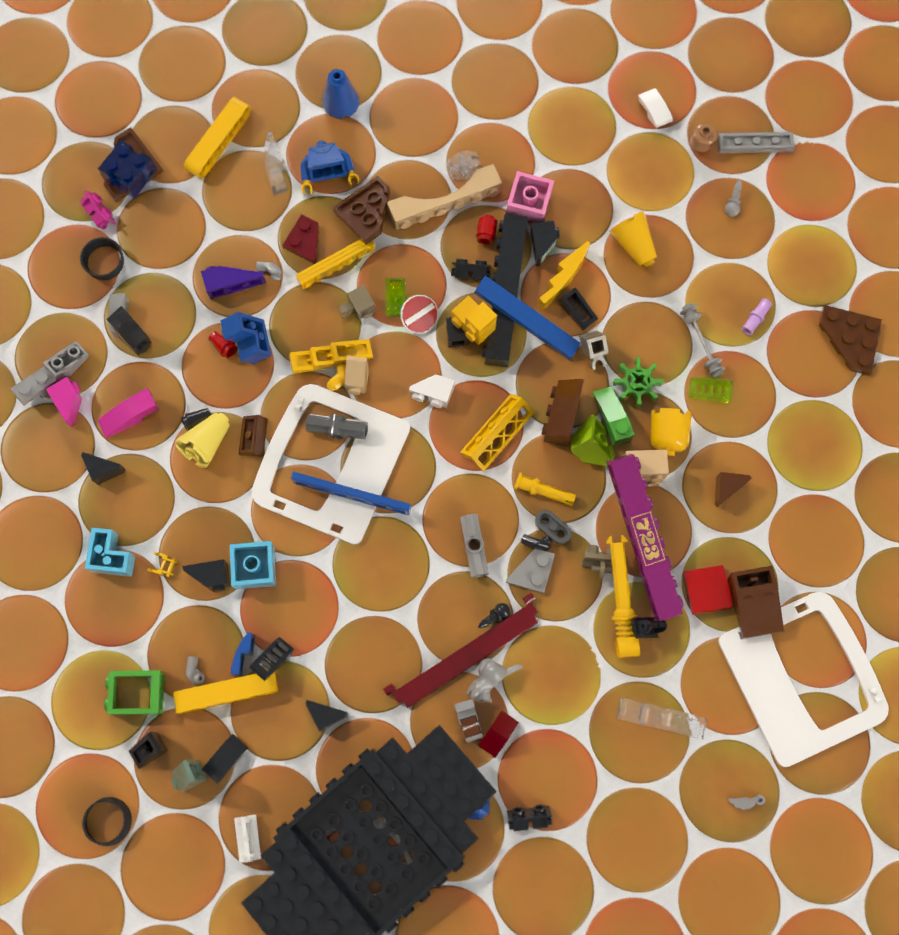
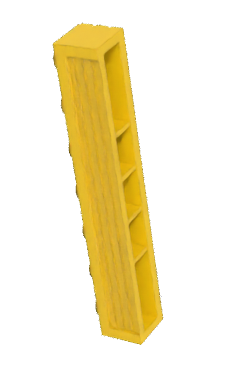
[296,240,376,289]

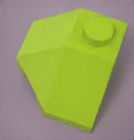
[571,414,615,466]

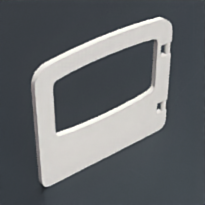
[252,384,410,545]
[718,592,888,767]

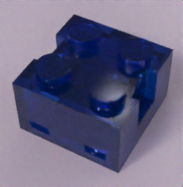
[98,140,157,199]

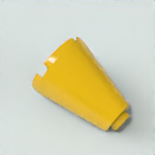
[610,211,657,268]

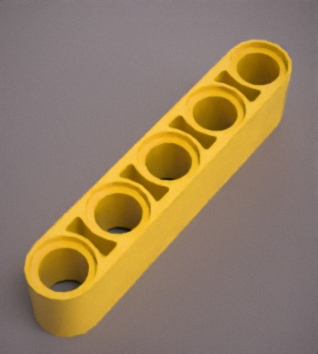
[184,97,252,179]
[173,672,279,714]

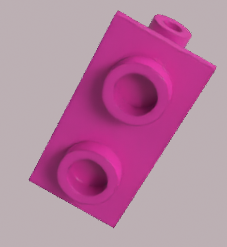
[81,191,116,230]

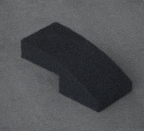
[201,734,249,784]

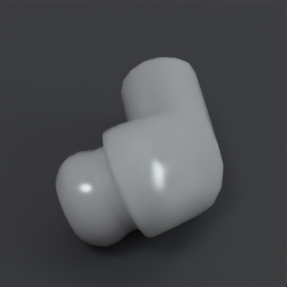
[256,262,282,280]
[185,656,206,686]

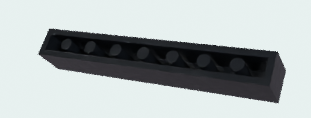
[482,214,528,367]

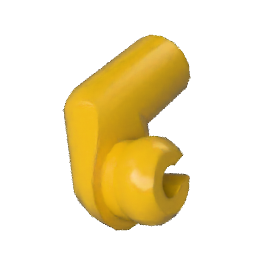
[327,364,346,391]

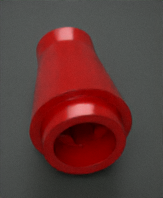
[208,331,237,358]

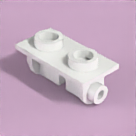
[234,814,261,863]

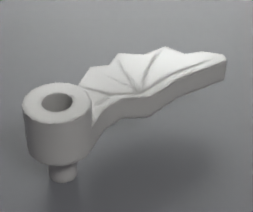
[728,794,765,810]

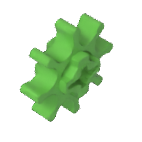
[613,357,664,408]

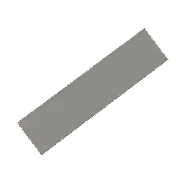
[717,132,795,153]

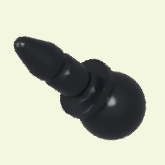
[478,603,511,629]

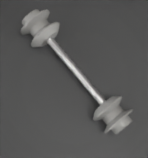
[680,303,726,378]

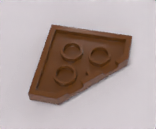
[104,127,164,202]
[332,176,390,245]
[819,305,882,375]

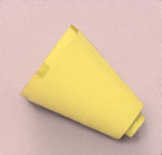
[175,413,230,468]

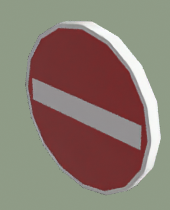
[400,295,438,334]

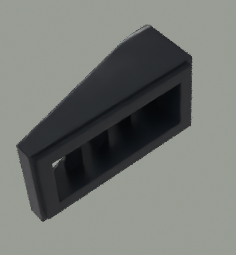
[557,287,598,330]
[249,637,294,681]

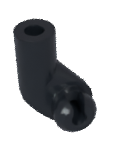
[521,534,552,551]

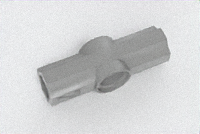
[460,514,489,578]

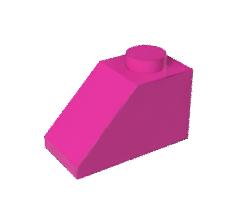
[46,377,82,427]

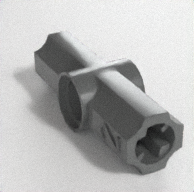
[305,414,368,440]

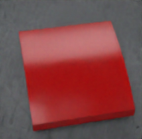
[682,565,733,615]

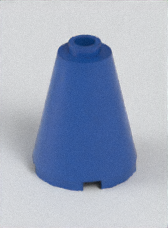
[322,69,359,119]

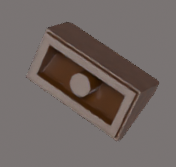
[238,415,268,457]

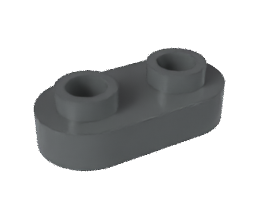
[535,510,572,545]

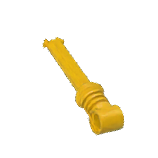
[606,535,640,658]

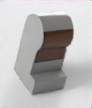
[454,699,483,743]

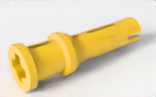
[514,472,576,507]

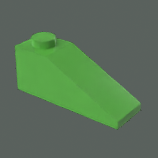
[592,386,635,447]

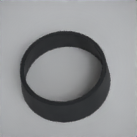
[80,237,124,280]
[82,797,132,846]

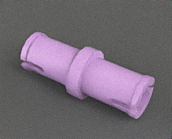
[741,298,772,336]

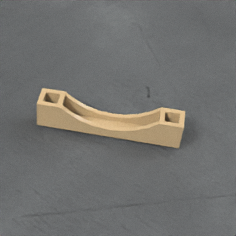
[387,164,502,230]

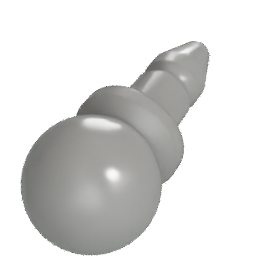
[725,180,742,217]

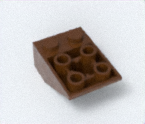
[728,566,784,639]

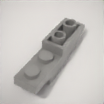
[10,341,89,406]

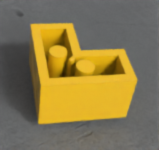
[451,296,497,345]

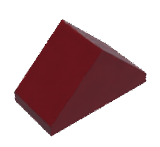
[478,710,519,758]

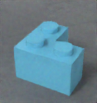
[84,528,135,577]

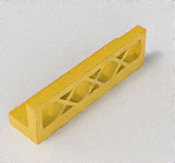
[461,394,534,471]

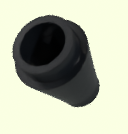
[181,408,212,431]

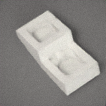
[638,89,673,128]

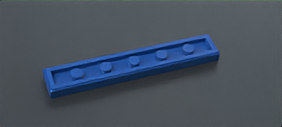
[474,275,581,360]
[291,471,411,515]

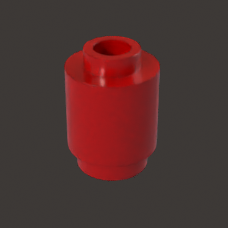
[476,215,498,245]

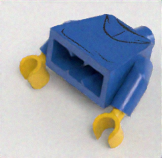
[300,141,359,196]

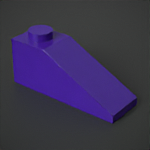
[201,266,266,300]

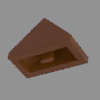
[715,472,752,507]

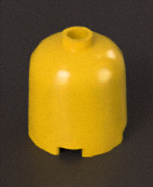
[650,408,692,456]

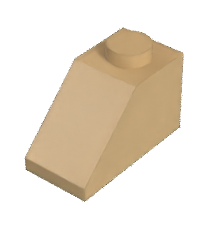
[345,356,369,395]

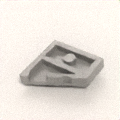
[506,549,555,594]

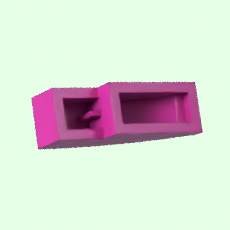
[98,388,159,438]

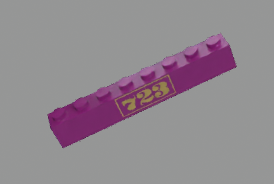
[606,454,684,621]

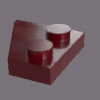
[282,214,319,264]

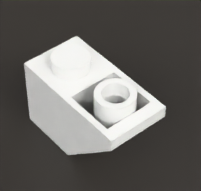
[409,375,455,408]

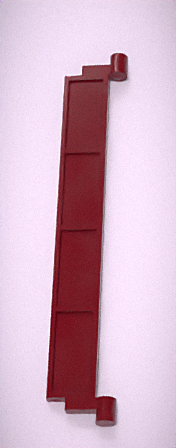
[383,593,538,708]

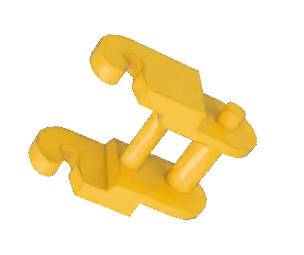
[147,551,178,577]

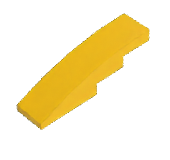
[538,241,590,311]
[289,339,373,374]

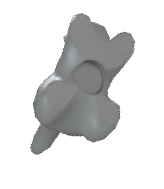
[467,658,523,703]

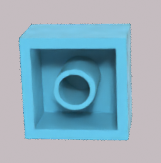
[230,541,277,589]

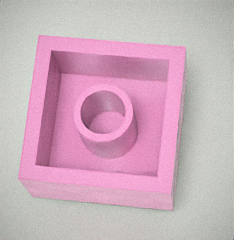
[506,171,554,223]

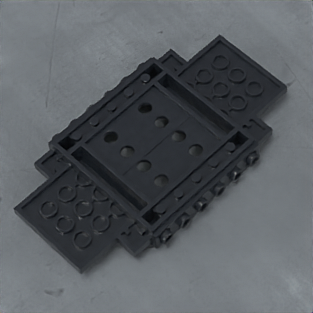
[241,725,497,935]

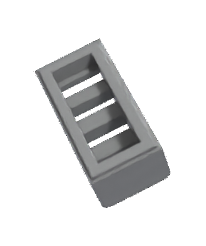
[109,293,129,338]

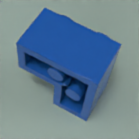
[220,312,271,364]

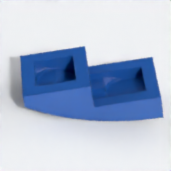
[230,632,255,676]

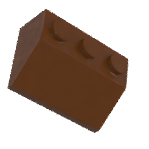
[541,379,584,447]

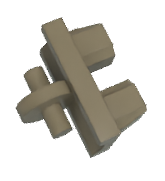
[582,544,612,579]

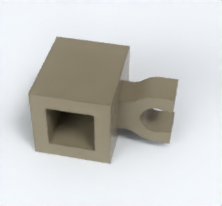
[338,285,376,320]
[579,331,609,370]

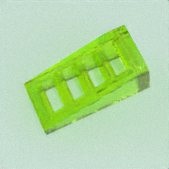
[689,378,733,403]

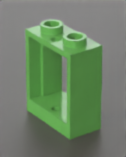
[104,670,165,715]

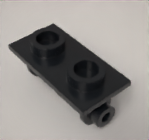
[451,259,491,280]
[632,617,667,639]
[507,805,552,832]

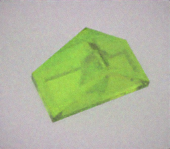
[385,278,406,316]

